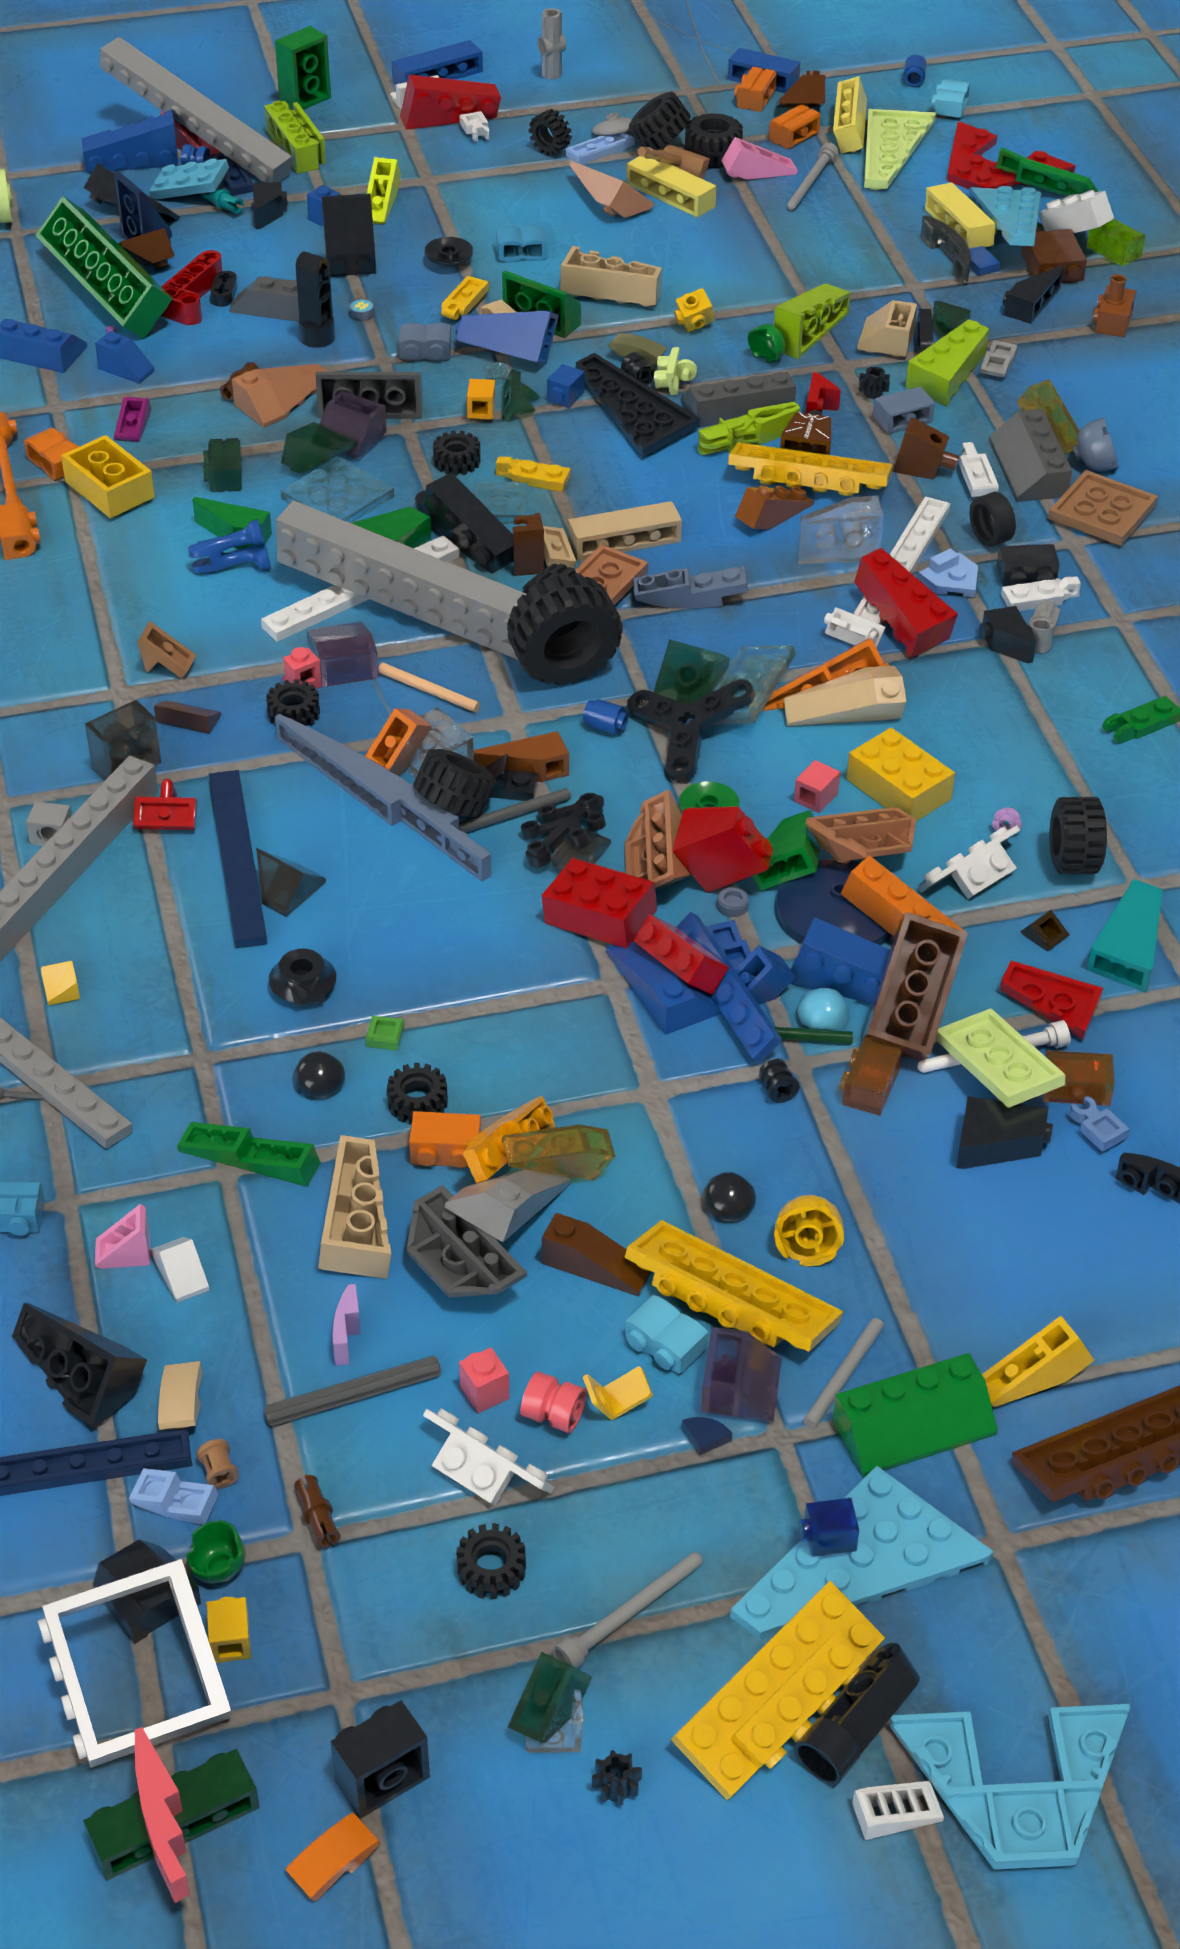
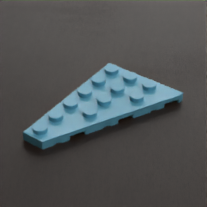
[730,1466,994,1641]

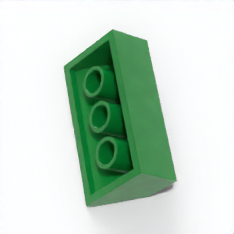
[833,1353,998,1478]

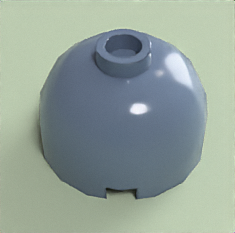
[1073,417,1119,472]

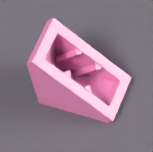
[95,1204,151,1269]

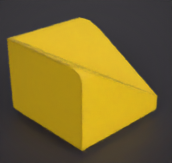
[41,961,80,1005]

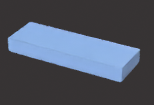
[566,132,635,165]

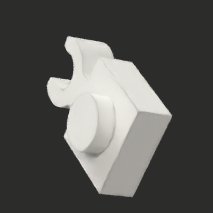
[460,111,489,141]

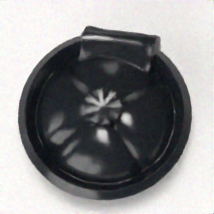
[269,948,337,1006]

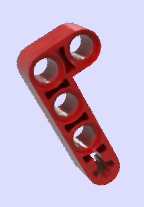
[161,250,223,325]

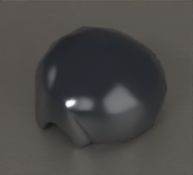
[292,1051,345,1100]
[701,1172,756,1222]

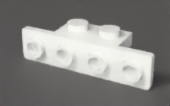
[918,825,1020,900]
[423,1408,555,1505]

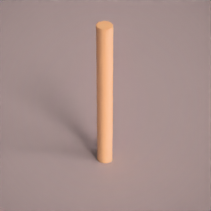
[378,662,480,713]

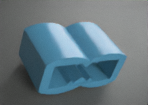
[496,225,547,262]

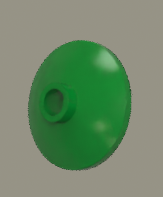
[679,781,739,813]

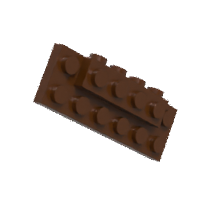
[1012,1385,1180,1502]

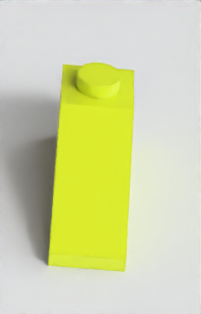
[367,157,401,225]

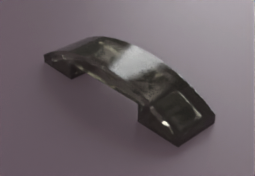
[921,215,971,286]

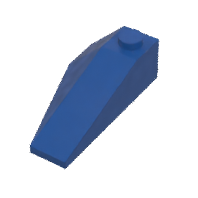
[606,941,722,1035]

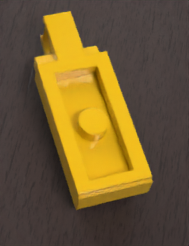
[496,456,571,492]

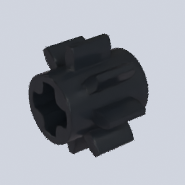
[859,366,890,399]
[592,1750,642,1806]

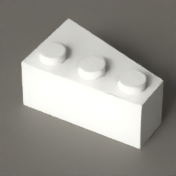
[1038,190,1114,233]

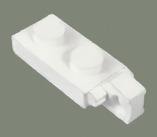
[958,442,999,497]
[1001,577,1081,611]

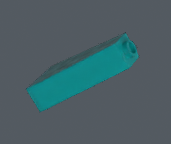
[1087,878,1163,993]

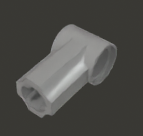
[1028,600,1060,653]

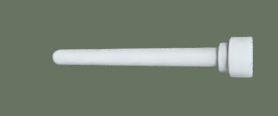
[917,1020,1071,1073]

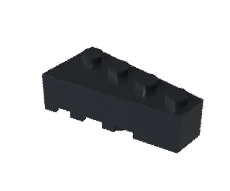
[422,472,514,574]

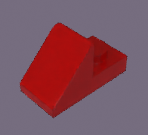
[806,372,841,414]

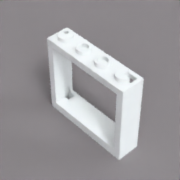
[38,1559,231,1768]

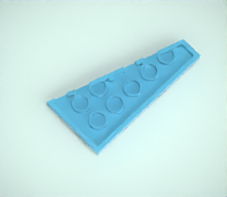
[970,186,1041,246]

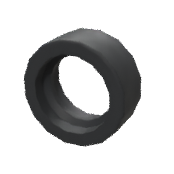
[969,491,1016,547]

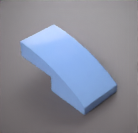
[129,1468,219,1525]

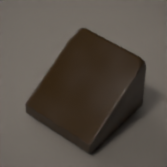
[1020,910,1070,951]

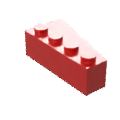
[854,548,958,659]

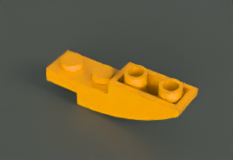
[462,1095,556,1183]

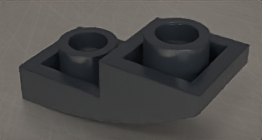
[1115,1152,1180,1204]

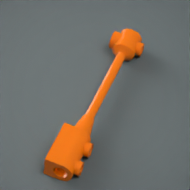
[0,412,41,560]

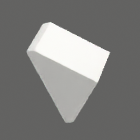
[150,1237,209,1303]

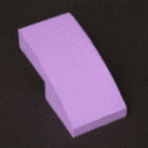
[333,1284,361,1366]

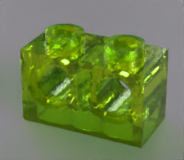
[1087,219,1145,266]

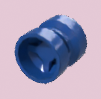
[181,144,210,165]

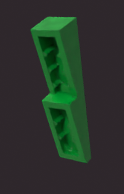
[177,1122,321,1187]

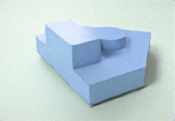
[918,548,978,598]

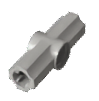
[537,8,566,80]

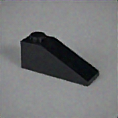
[1003,266,1064,324]

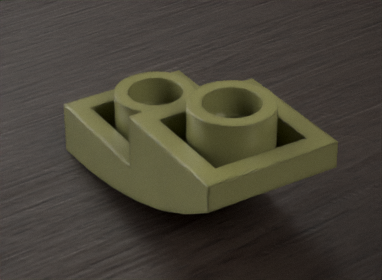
[608,333,667,366]

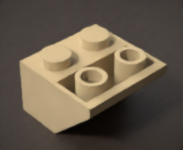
[857,300,917,357]

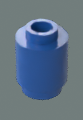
[903,55,927,87]
[583,699,629,734]

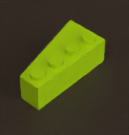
[774,283,851,359]
[906,319,989,407]

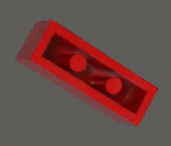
[633,914,729,995]

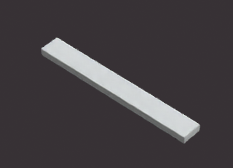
[854,497,950,625]

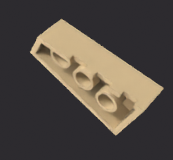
[318,1135,391,1279]

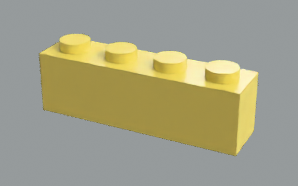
[833,76,867,154]
[627,156,717,218]
[925,182,997,249]

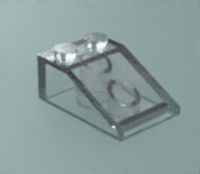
[798,496,884,564]

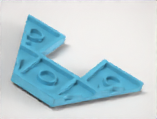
[889,1704,1130,1870]

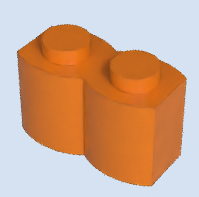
[24,428,79,480]

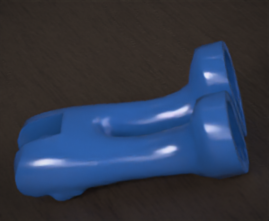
[188,519,271,574]

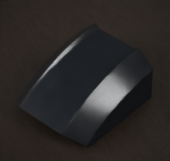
[93,1539,201,1644]

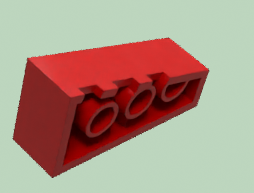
[400,75,501,130]

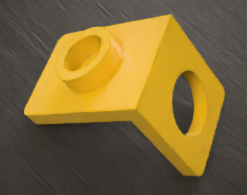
[583,1366,653,1421]

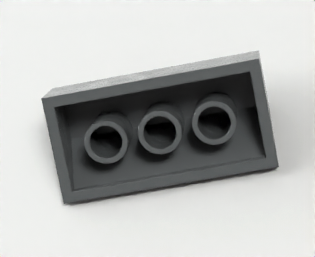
[315,372,423,419]
[681,372,796,428]
[989,409,1072,502]

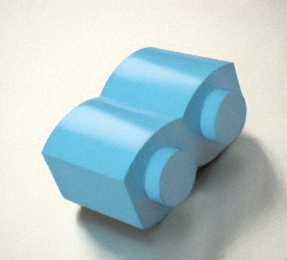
[931,79,970,118]
[625,1295,708,1374]

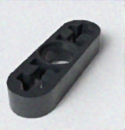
[917,308,933,354]

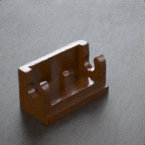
[513,513,544,576]

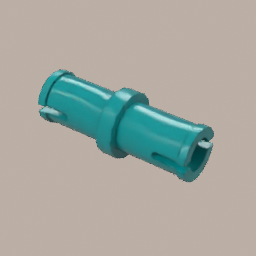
[202,189,244,214]

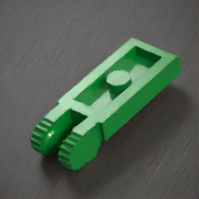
[1102,695,1180,744]

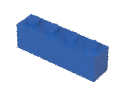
[392,40,483,85]

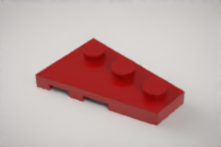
[1000,960,1103,1040]

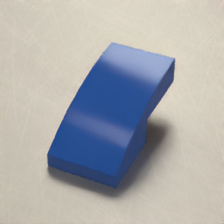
[706,920,751,969]

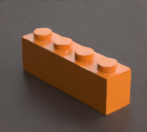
[840,855,966,937]

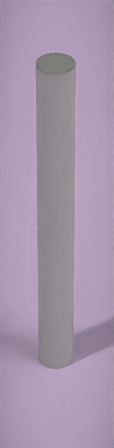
[803,1318,884,1429]

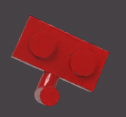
[133,779,197,830]

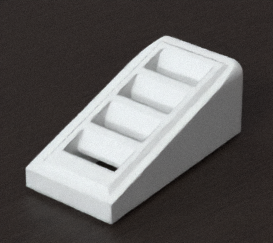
[852,1781,944,1840]

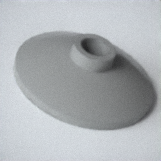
[592,113,632,135]

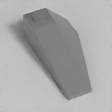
[445,1163,571,1242]

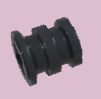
[759,1058,800,1103]

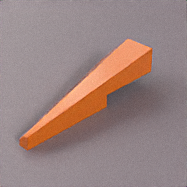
[749,638,889,713]

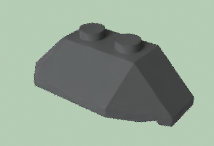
[229,276,299,322]
[407,1185,527,1298]

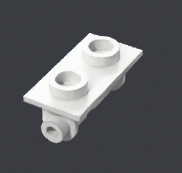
[824,607,886,648]

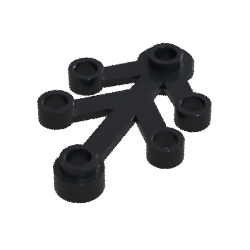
[521,793,606,868]

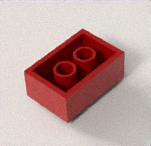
[541,858,657,949]

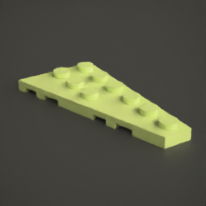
[864,109,936,190]

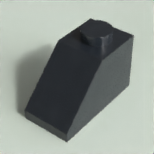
[253,182,288,229]
[979,606,1036,663]

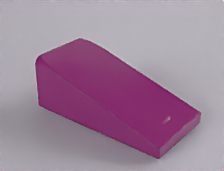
[113,397,152,442]

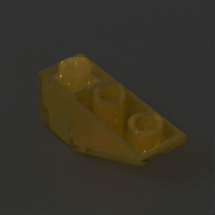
[501,1124,616,1180]

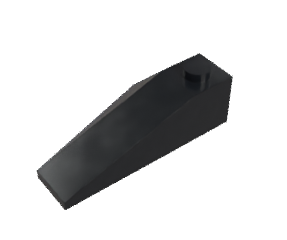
[83,163,180,221]
[12,1303,147,1426]

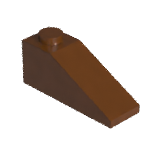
[542,1213,652,1297]

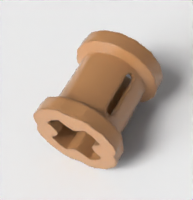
[196,1439,239,1490]

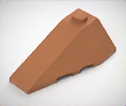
[569,161,654,218]

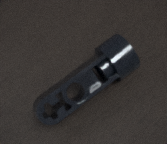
[295,251,335,348]
[794,1643,920,1785]

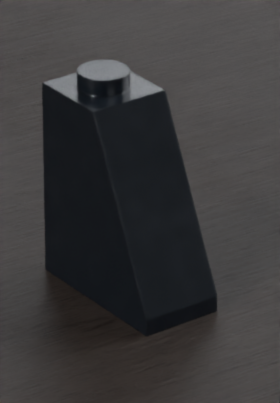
[956,1096,1053,1169]

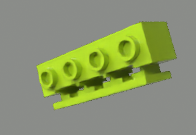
[264,101,326,174]

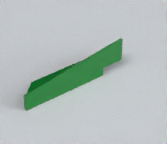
[996,147,1099,197]

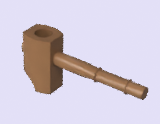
[638,145,710,180]

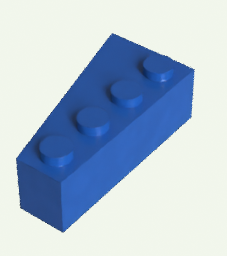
[81,110,179,173]
[790,917,890,1004]

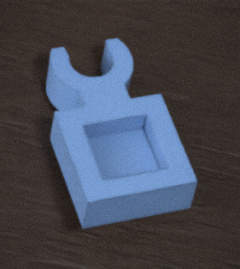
[1069,1096,1130,1152]

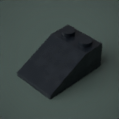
[322,194,376,277]

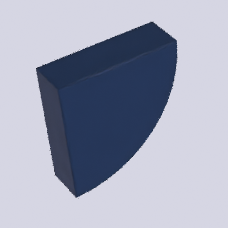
[682,1417,732,1455]

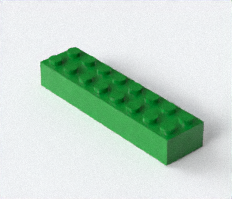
[35,196,173,339]

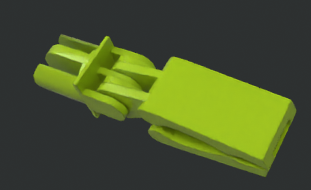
[698,402,800,455]

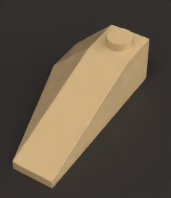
[783,666,907,726]

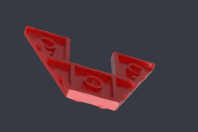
[947,121,1076,190]

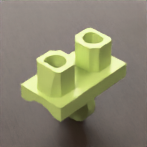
[654,347,697,395]

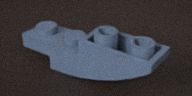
[634,566,748,608]

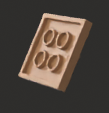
[1048,470,1158,546]

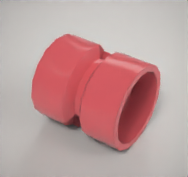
[520,1371,587,1434]

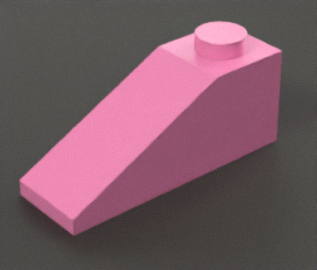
[721,137,798,180]

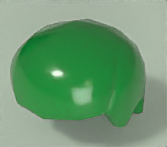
[747,324,786,363]
[186,1520,246,1584]

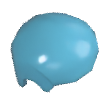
[797,988,849,1031]

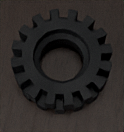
[528,109,572,156]
[433,430,481,476]
[266,679,320,727]
[387,1063,448,1125]
[456,1523,526,1600]

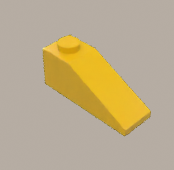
[982,1316,1095,1407]

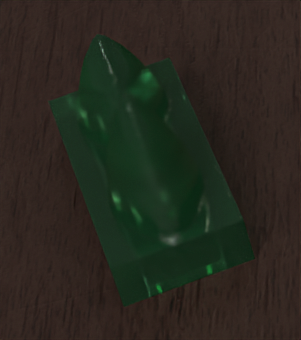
[501,369,540,421]

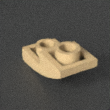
[158,1361,203,1430]

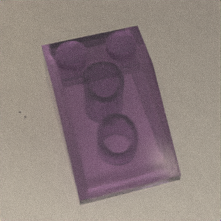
[307,621,379,687]

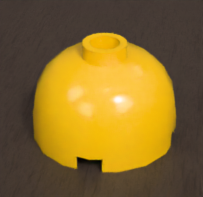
[774,1195,844,1267]

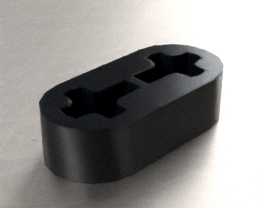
[210,271,238,307]

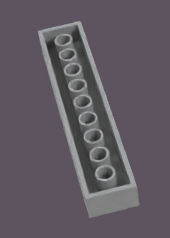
[276,500,526,659]

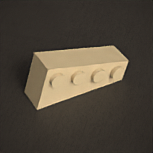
[560,246,662,307]

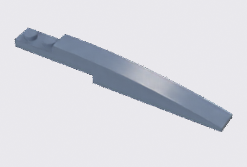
[275,714,492,882]

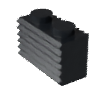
[997,544,1060,587]

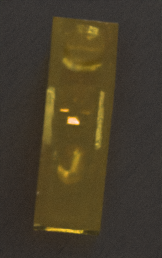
[1017,379,1079,454]

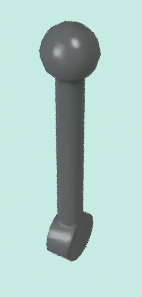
[0,1087,47,1101]

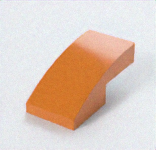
[285,1812,381,1902]

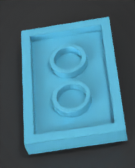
[148,159,229,200]

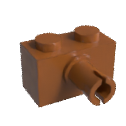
[1092,274,1136,338]

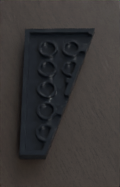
[576,353,700,457]

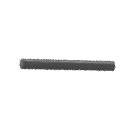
[459,788,571,833]

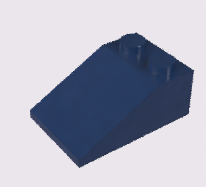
[114,171,172,244]

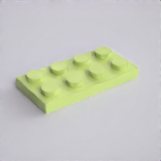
[936,1008,1065,1108]

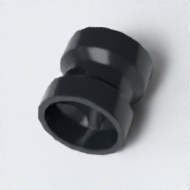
[621,352,656,385]

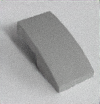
[980,340,1018,378]

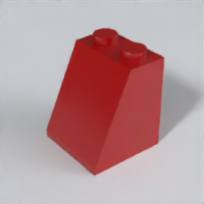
[672,806,773,893]

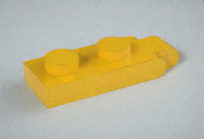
[441,276,489,320]

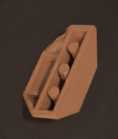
[625,789,691,889]
[806,807,917,863]

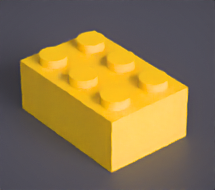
[61,435,155,518]
[846,727,955,821]

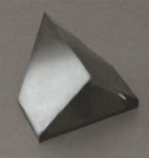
[256,848,326,917]

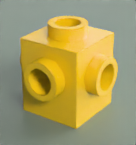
[674,288,715,332]

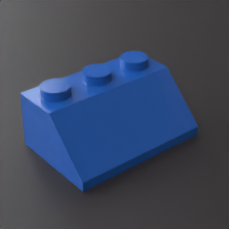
[0,319,88,373]

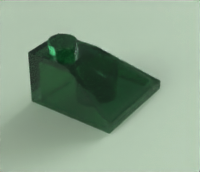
[281,422,358,473]
[654,639,731,705]

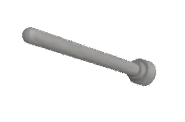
[787,143,838,211]
[552,1552,703,1673]

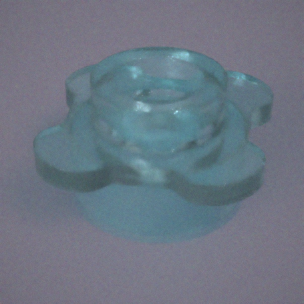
[485,362,511,385]

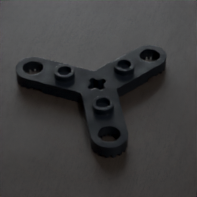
[627,679,755,782]

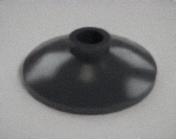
[425,237,473,266]

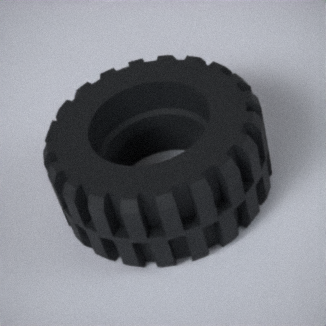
[507,574,623,685]

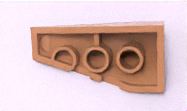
[232,364,328,428]

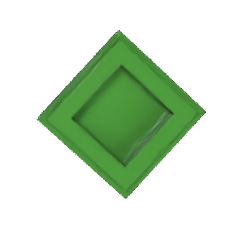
[366,1015,405,1051]

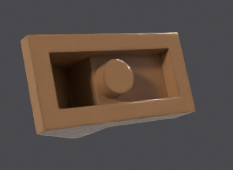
[137,621,196,679]

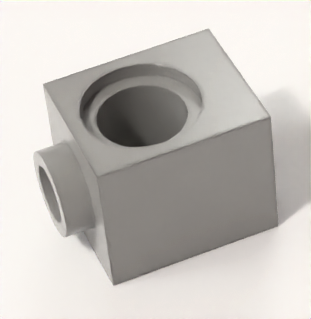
[26,802,72,846]

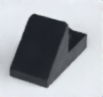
[486,754,538,801]

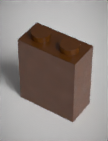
[1021,229,1087,283]

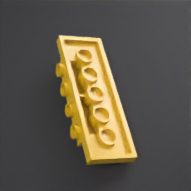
[728,442,893,496]
[625,1220,844,1352]
[670,1580,885,1800]

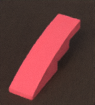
[134,1727,190,1903]

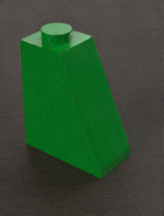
[351,506,431,549]
[753,809,821,891]

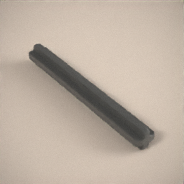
[264,1355,441,1426]

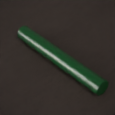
[774,1027,853,1044]

